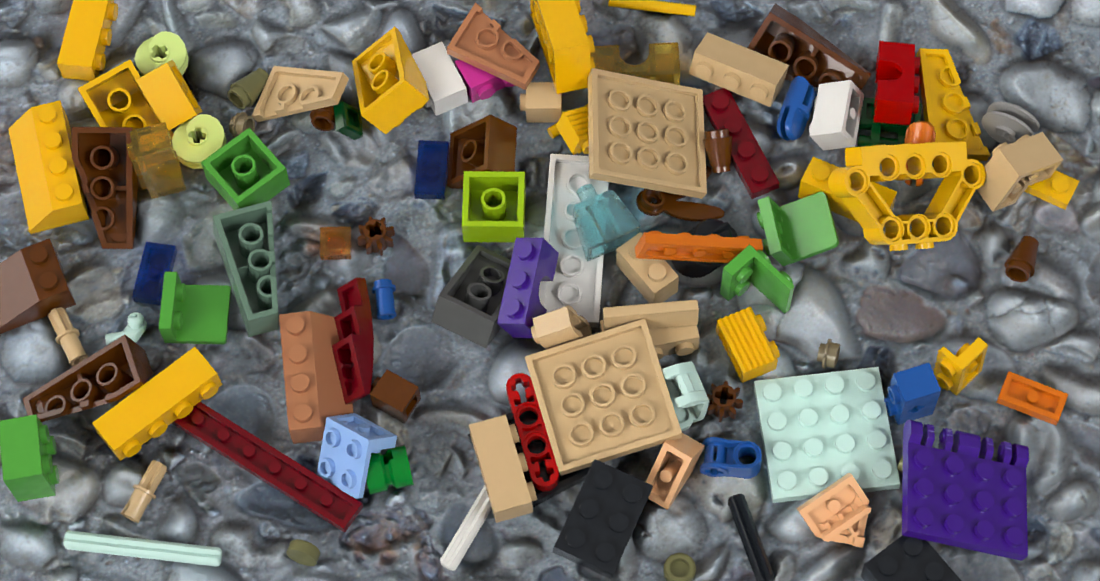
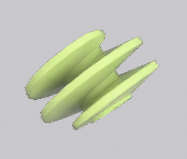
[135,31,189,77]
[172,114,227,169]

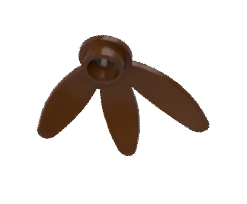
[636,166,725,222]

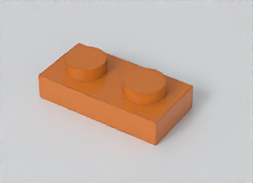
[996,371,1069,426]

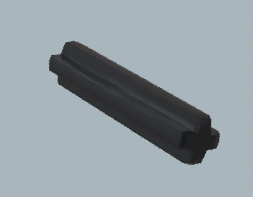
[728,494,774,581]

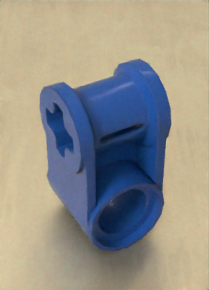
[700,437,762,479]

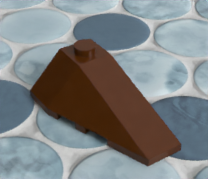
[23,335,153,422]

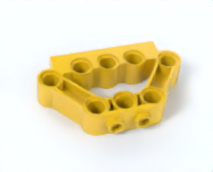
[828,141,986,251]

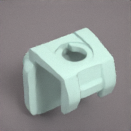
[662,361,709,432]

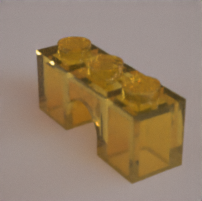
[590,42,680,85]
[126,122,187,199]

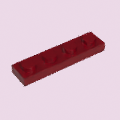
[703,88,780,199]

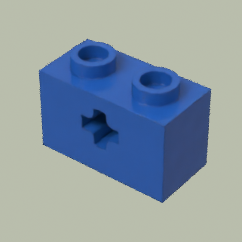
[884,363,941,425]

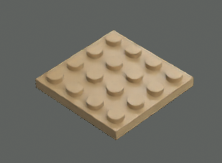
[588,68,707,199]
[525,318,683,476]

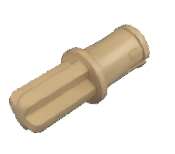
[48,307,88,366]
[120,460,167,523]

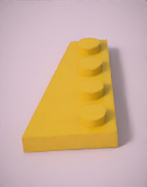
[916,48,990,161]

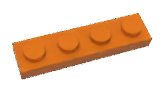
[635,231,763,263]

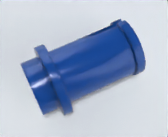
[371,279,397,320]

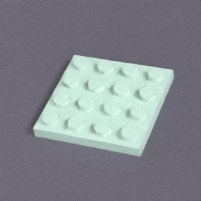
[753,367,900,503]

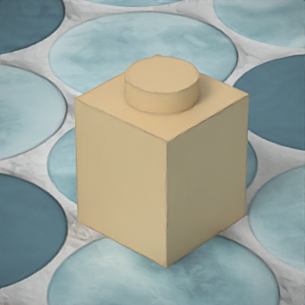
[520,82,562,123]

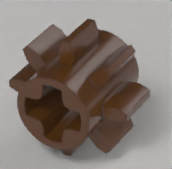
[357,217,395,256]
[707,381,743,422]

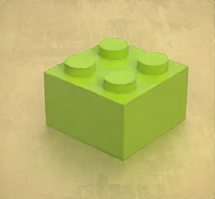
[462,171,526,243]

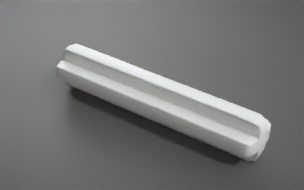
[440,485,492,571]

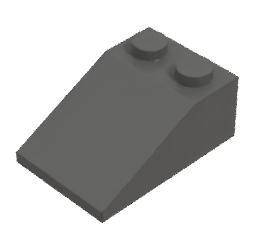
[431,245,511,348]

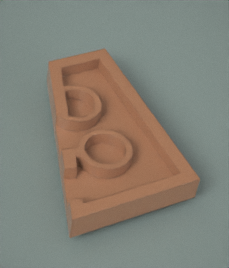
[447,2,540,90]

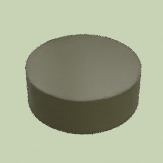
[286,539,321,566]
[663,553,696,581]

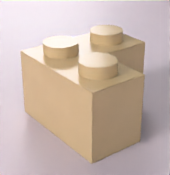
[976,132,1064,212]

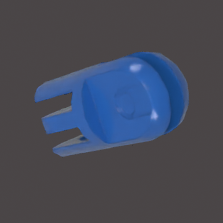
[777,76,817,141]

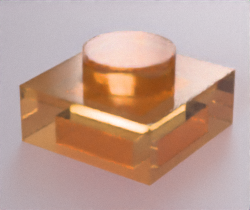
[320,226,352,260]

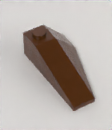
[747,3,871,90]
[72,127,140,249]

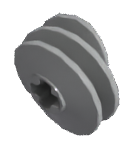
[981,101,1040,144]

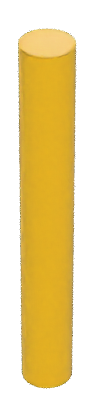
[608,0,696,17]

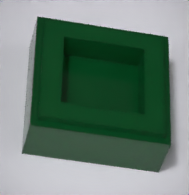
[333,101,363,140]

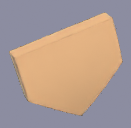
[796,473,872,548]

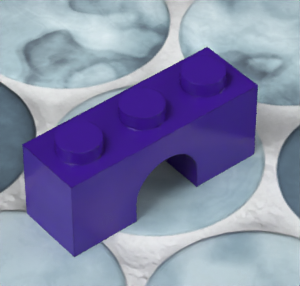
[497,238,559,338]

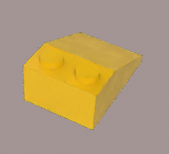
[352,26,429,135]
[78,60,174,157]

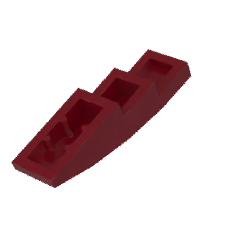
[332,277,374,404]

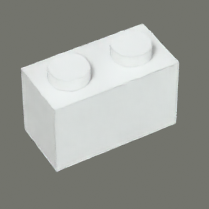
[412,42,468,116]
[809,80,864,151]

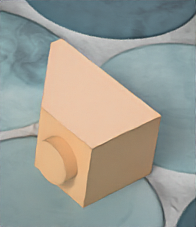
[646,433,705,510]

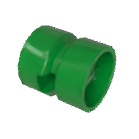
[366,445,414,495]

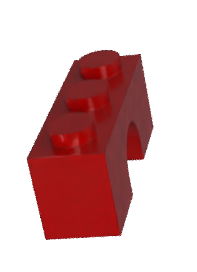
[874,41,920,125]

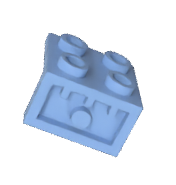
[316,413,397,499]

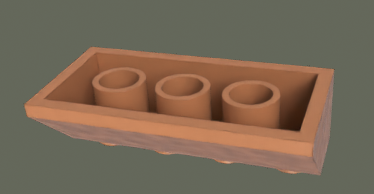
[279,311,354,444]

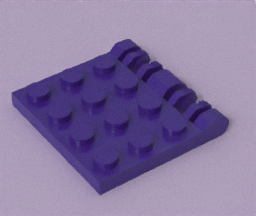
[902,420,1029,561]

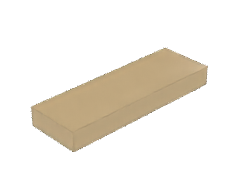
[603,299,699,331]

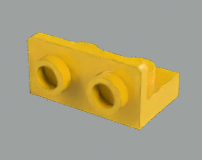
[934,337,988,396]

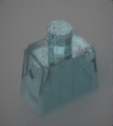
[573,184,641,262]

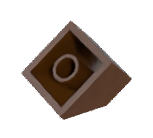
[447,114,517,189]

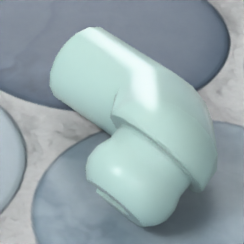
[105,312,147,345]

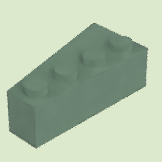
[212,200,279,337]

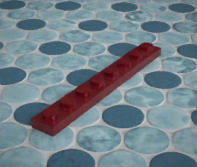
[172,402,363,533]

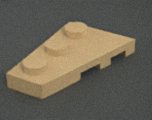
[252,66,349,122]

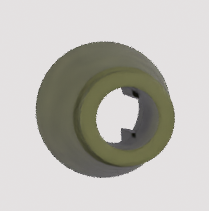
[227,68,269,110]

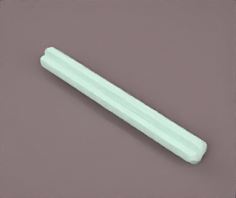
[63,530,222,566]

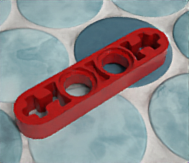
[506,373,559,492]

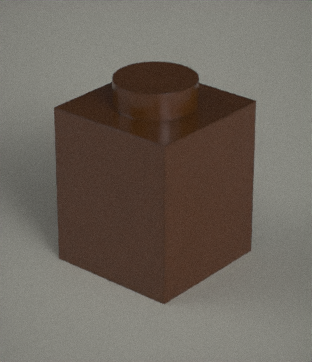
[370,369,421,424]

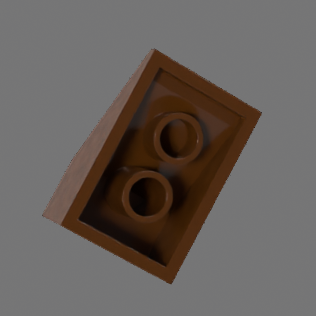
[0,238,76,334]

